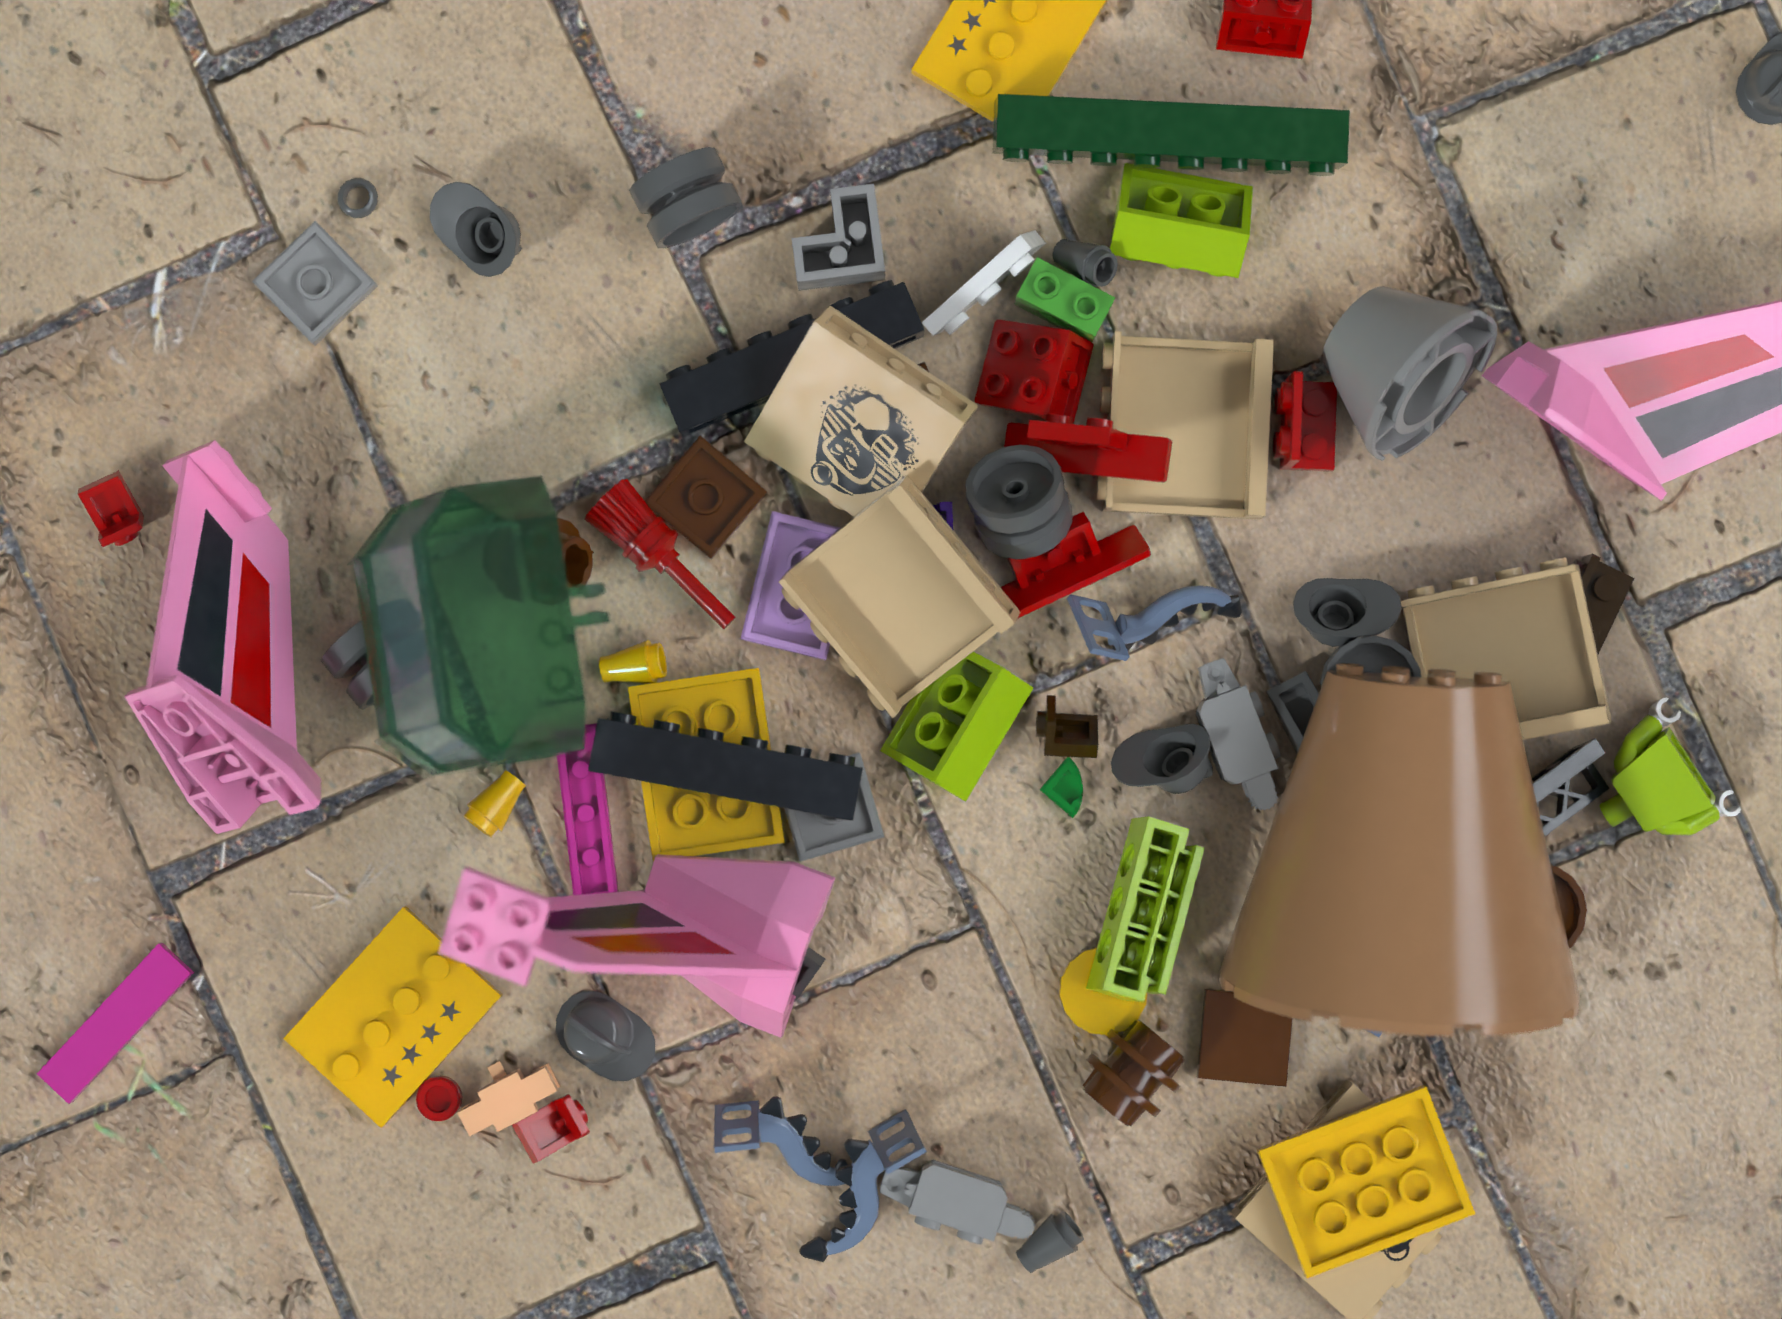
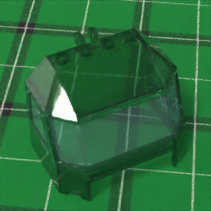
[346,476,610,779]

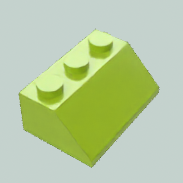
[1110,163,1253,278]
[880,652,1033,802]

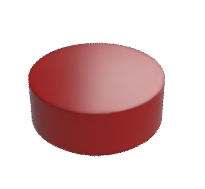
[416,1076,462,1121]

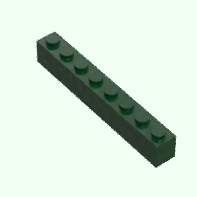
[993,94,1350,176]

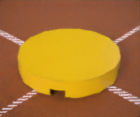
[1059,947,1147,1035]

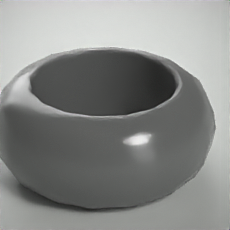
[338,178,378,218]

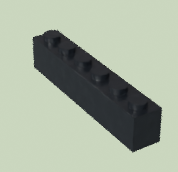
[659,280,925,437]
[588,712,863,821]

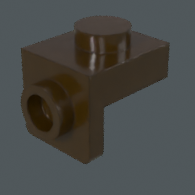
[1036,695,1099,758]

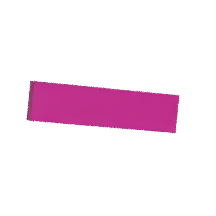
[554,723,619,895]
[37,943,194,1104]

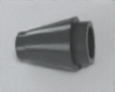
[1052,239,1118,287]
[1016,1211,1084,1273]

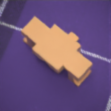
[457,1060,560,1137]

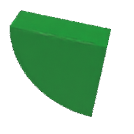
[1039,757,1083,818]

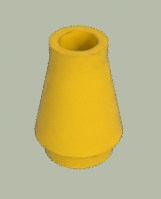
[599,640,667,683]
[463,770,526,838]

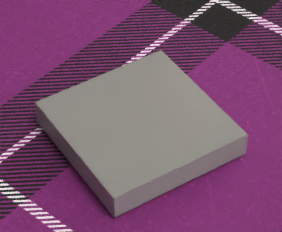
[252,221,378,346]
[784,752,884,862]

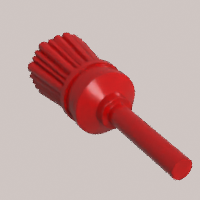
[584,478,736,630]

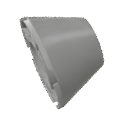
[1322,286,1497,461]

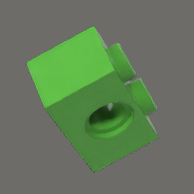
[1014,257,1115,343]

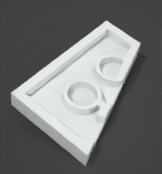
[922,230,1046,336]

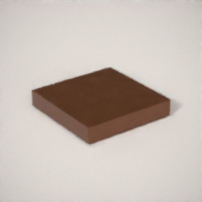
[645,436,768,560]
[1197,989,1293,1087]

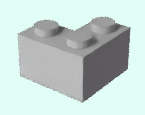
[792,184,885,291]

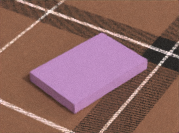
[741,511,840,660]

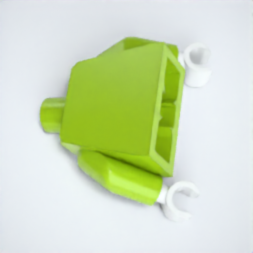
[1599,698,1741,836]

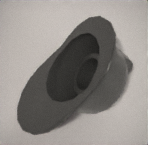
[1736,32,1782,125]
[430,182,522,277]
[1293,578,1402,647]
[1111,724,1213,794]
[556,991,655,1081]

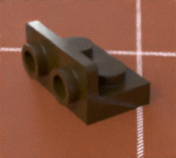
[1572,553,1635,654]

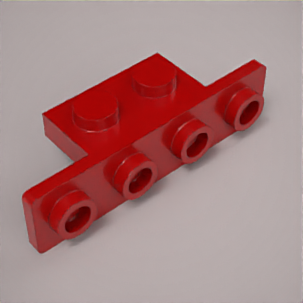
[1004,414,1172,483]
[1000,511,1151,618]

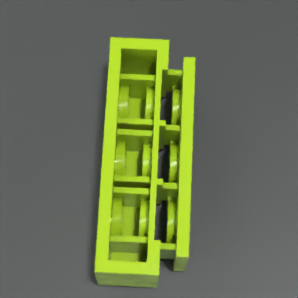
[1086,816,1204,1002]

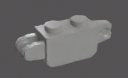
[1195,658,1281,810]
[880,1159,1035,1244]

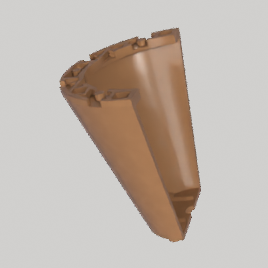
[1219,663,1580,1036]

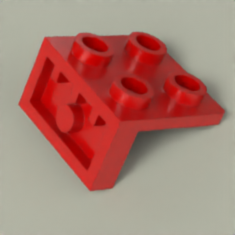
[1216,0,1312,59]
[975,319,1094,424]
[1273,371,1337,472]

